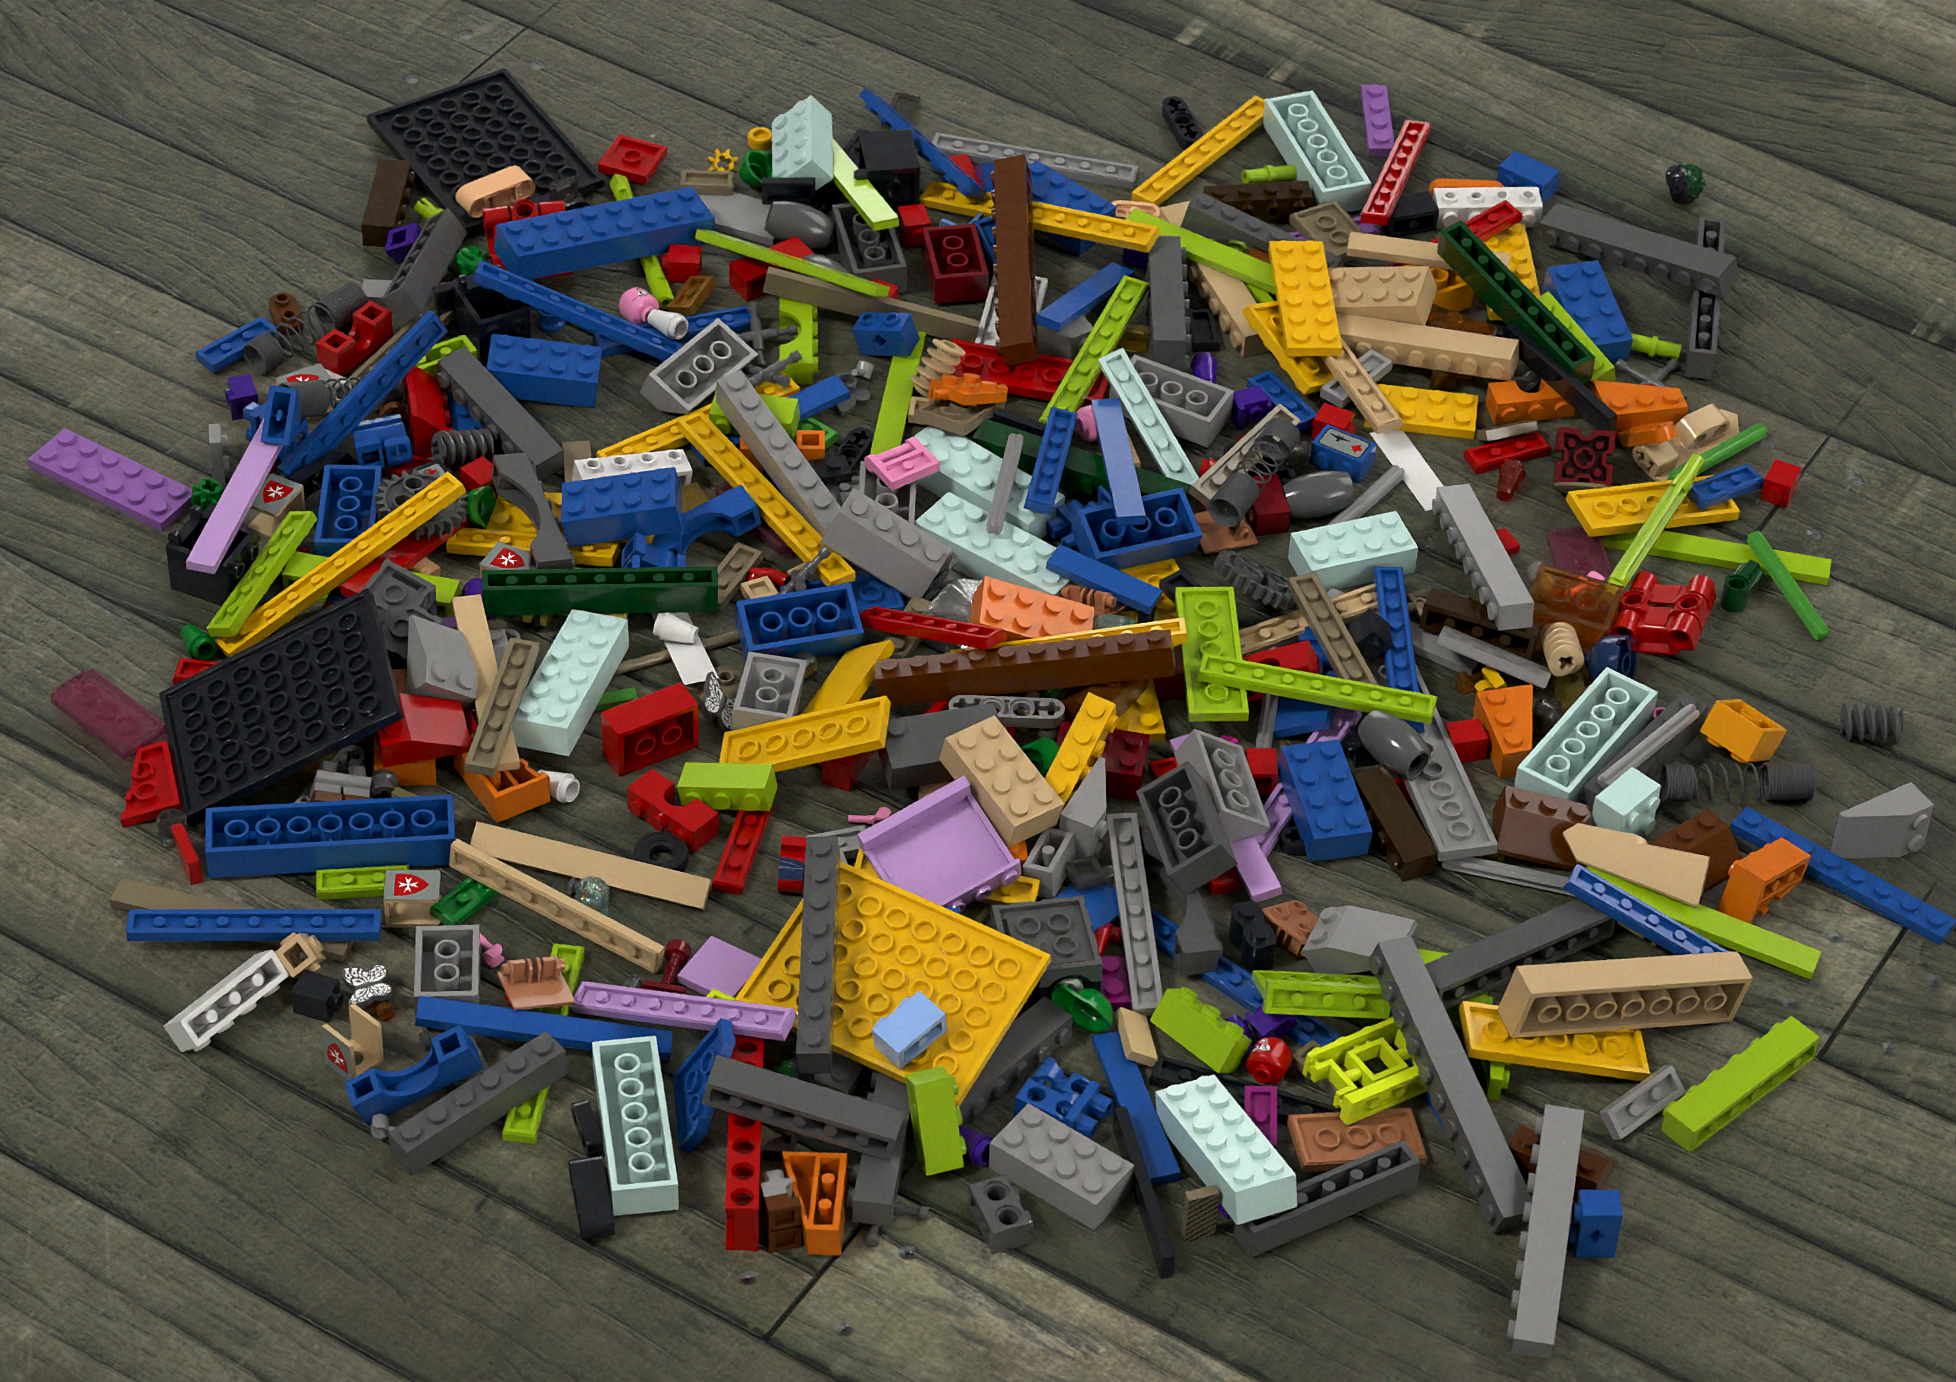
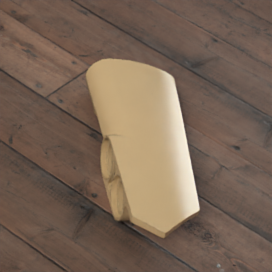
[1632,404,1740,481]
[1563,823,1710,907]

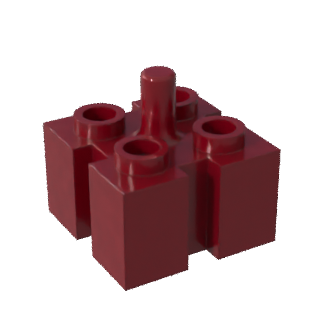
[1552,427,1616,487]

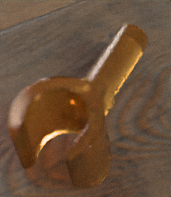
[1455,671,1484,695]
[347,999,394,1021]

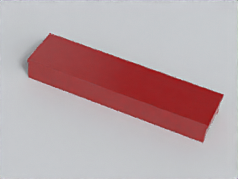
[725,1034,765,1252]

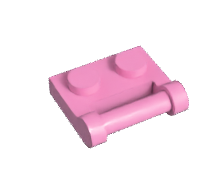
[864,437,940,491]

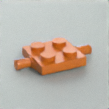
[928,373,1008,405]

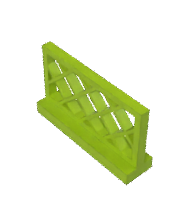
[1252,970,1390,1019]

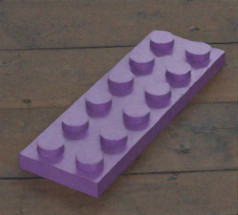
[28,428,192,532]

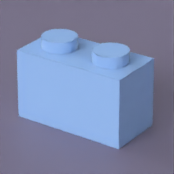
[872,991,947,1070]

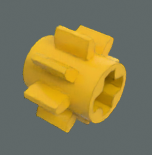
[706,148,739,173]

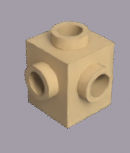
[274,933,326,978]

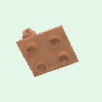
[1194,511,1258,554]
[1061,584,1128,622]
[1262,900,1319,958]
[497,956,575,1010]

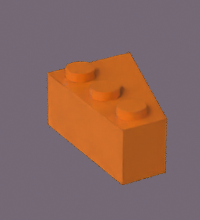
[1591,380,1688,439]
[1473,684,1533,779]
[453,733,550,823]
[1717,837,1811,924]
[782,1151,850,1255]

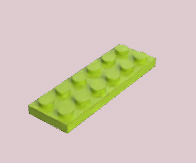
[1175,587,1249,722]

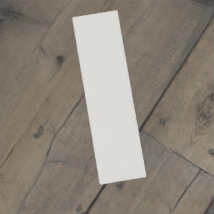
[1370,430,1443,511]
[651,612,718,685]

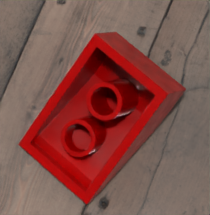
[375,693,472,768]

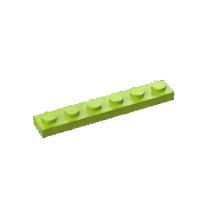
[207,511,317,637]

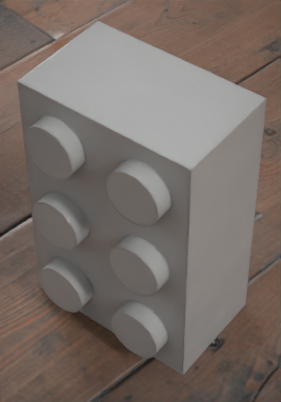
[414,925,481,1018]

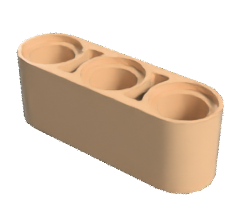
[456,166,536,218]

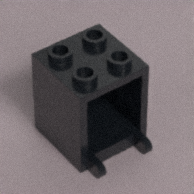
[853,129,920,211]
[453,265,531,366]
[166,505,260,606]

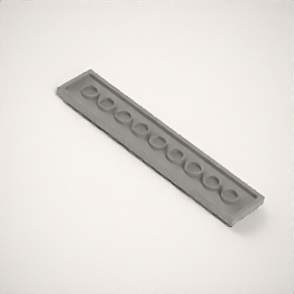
[1362,654,1498,861]

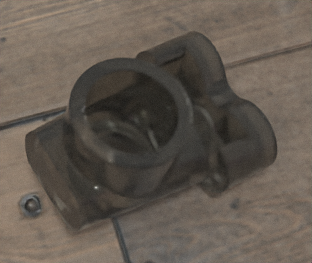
[1532,696,1564,743]

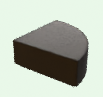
[1429,370,1457,392]
[762,1131,799,1162]

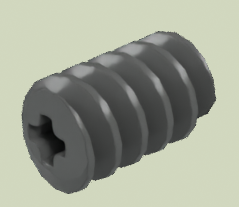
[431,428,494,466]
[1839,703,1903,744]

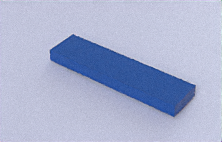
[1046,545,1163,615]

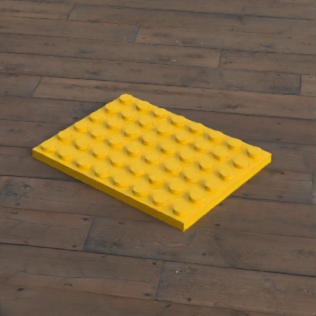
[735,861,1051,1107]

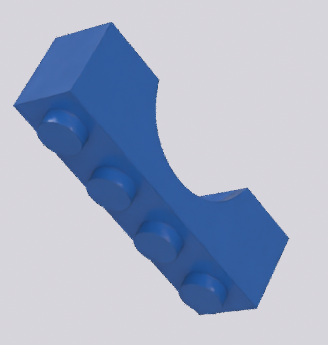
[648,485,761,562]
[345,1025,483,1126]

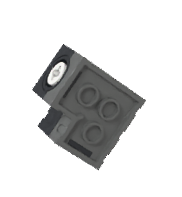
[363,559,444,669]
[990,895,1103,1003]

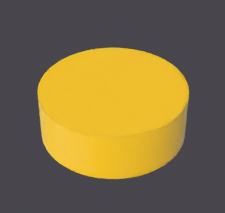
[748,127,772,151]

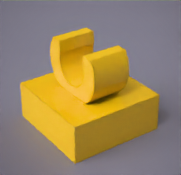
[1474,666,1507,692]

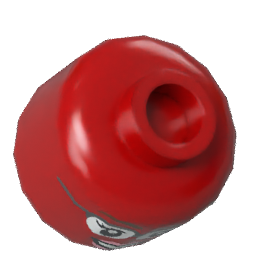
[1246,1037,1293,1084]

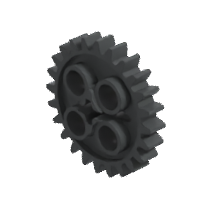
[375,469,468,540]
[1213,550,1297,611]

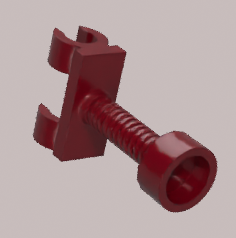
[641,939,691,995]

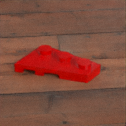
[120,740,182,828]

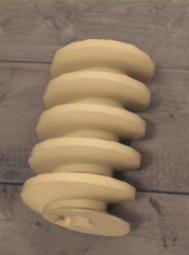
[910,338,965,398]
[1540,622,1584,677]

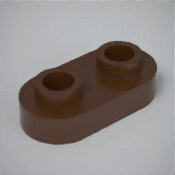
[269,292,304,336]

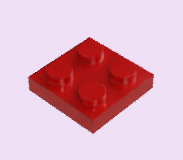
[598,134,667,185]

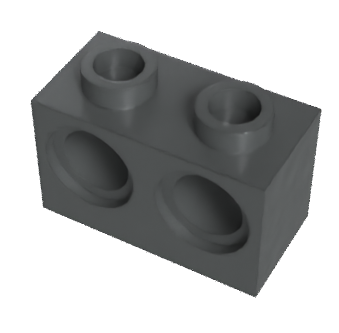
[968,1175,1033,1254]

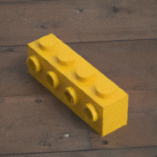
[1045,692,1119,813]

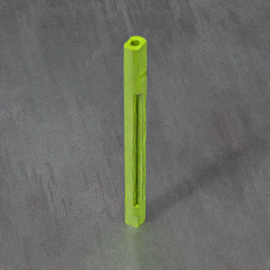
[609,174,674,309]
[1600,454,1705,604]

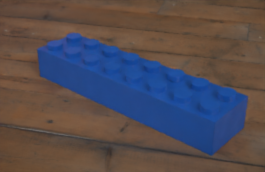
[494,187,715,280]
[205,794,456,878]

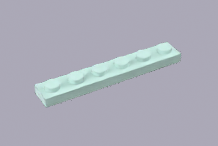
[1098,348,1199,485]

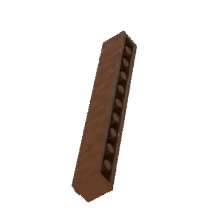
[990,154,1039,366]
[875,629,1175,706]

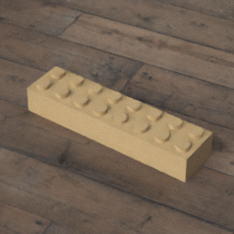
[1497,951,1753,1038]

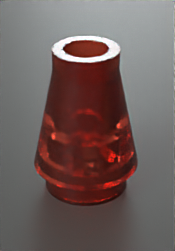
[1496,460,1526,502]

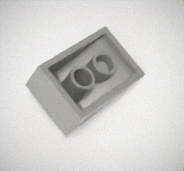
[406,615,477,708]
[731,651,807,731]
[1059,757,1108,869]
[1831,782,1934,859]
[1302,905,1417,974]

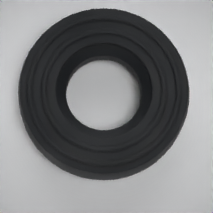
[633,831,688,872]

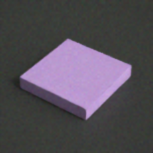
[677,936,761,998]

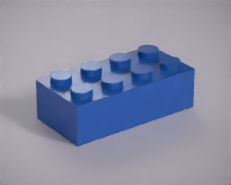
[1029,160,1116,255]
[1542,260,1633,363]
[487,334,602,408]
[314,465,383,564]
[561,467,682,547]
[1071,487,1202,570]
[734,583,864,662]
[1278,739,1373,862]

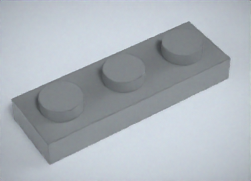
[1320,349,1393,408]
[1600,1065,1686,1140]

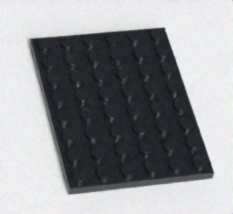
[367,68,605,237]
[159,588,404,825]

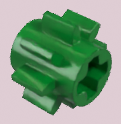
[455,245,488,277]
[191,478,226,513]

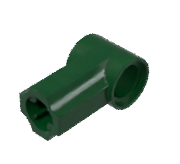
[1720,560,1764,612]

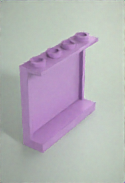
[858,776,1022,912]

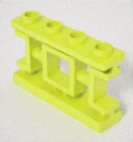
[1302,1016,1428,1125]

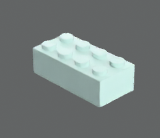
[772,95,833,191]
[1288,511,1418,592]

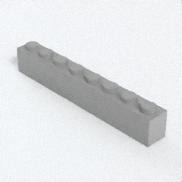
[716,370,841,537]
[1432,484,1534,631]
[1506,1104,1584,1359]

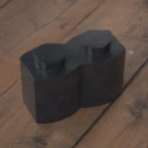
[1229,900,1276,973]

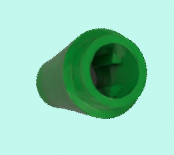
[180,624,216,661]

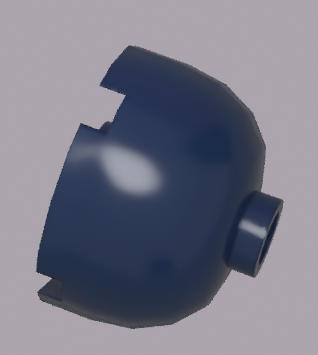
[1585,635,1637,682]

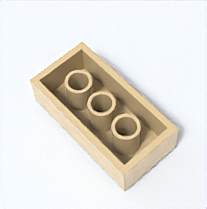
[1328,266,1438,326]
[939,715,1064,848]

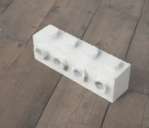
[1433,187,1543,228]
[572,449,693,493]
[163,949,289,1052]

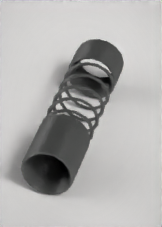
[243,282,369,375]
[278,376,404,418]
[1208,418,1300,527]
[1660,762,1816,802]

